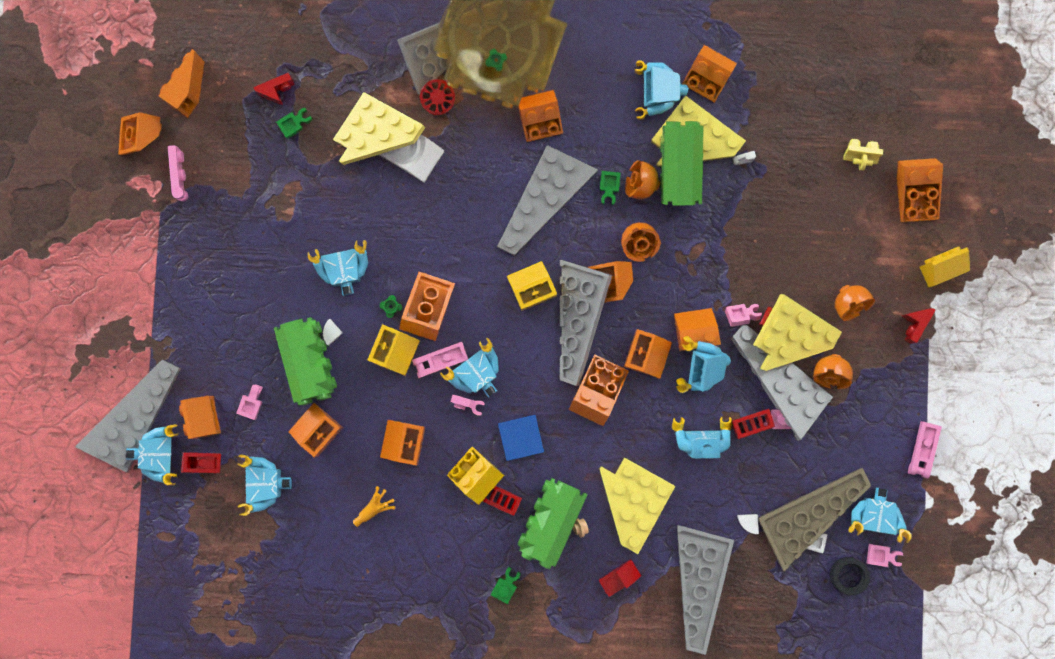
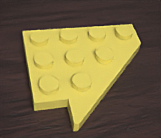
[333,93,425,165]
[651,96,746,167]
[753,294,842,371]
[599,458,675,554]

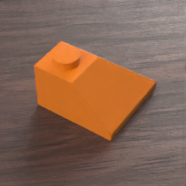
[118,112,161,155]
[588,261,633,303]

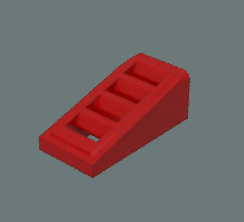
[732,409,775,439]
[483,486,522,516]

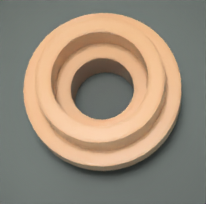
[573,518,589,538]

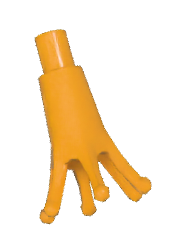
[353,486,395,527]

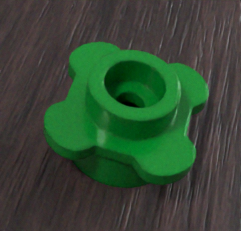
[485,49,507,71]
[380,295,402,318]

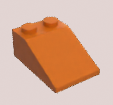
[399,272,455,341]

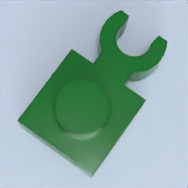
[276,108,313,139]
[599,171,621,206]
[491,566,520,604]

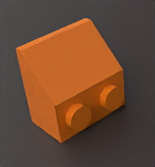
[674,308,721,351]

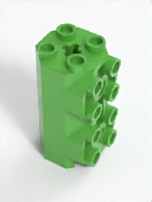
[660,121,704,205]
[274,318,337,406]
[518,477,588,569]

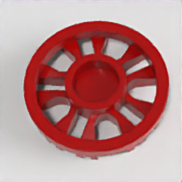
[420,79,455,115]

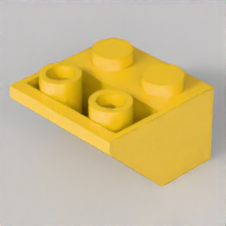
[920,247,970,287]
[507,261,557,311]
[368,324,420,376]
[447,447,504,505]

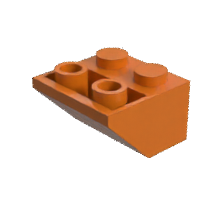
[682,45,737,103]
[517,90,563,142]
[624,329,672,379]
[179,396,221,439]
[289,403,343,457]
[380,420,426,465]

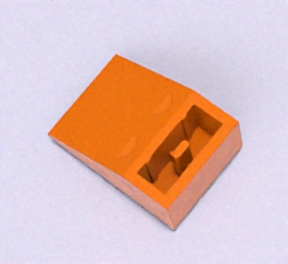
[159,49,204,118]
[897,158,943,222]
[569,354,629,426]

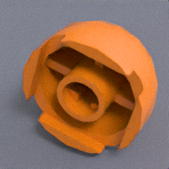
[625,160,660,200]
[621,222,661,262]
[835,285,875,321]
[813,354,853,389]

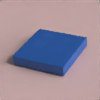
[498,415,544,461]

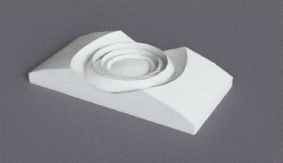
[379,135,444,183]

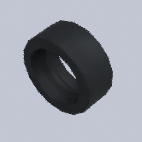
[830,557,870,596]

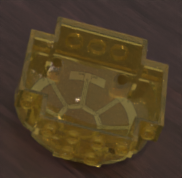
[433,0,567,108]

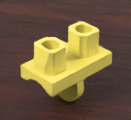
[843,139,883,171]

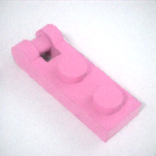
[168,145,188,202]
[412,342,468,378]
[908,421,942,479]

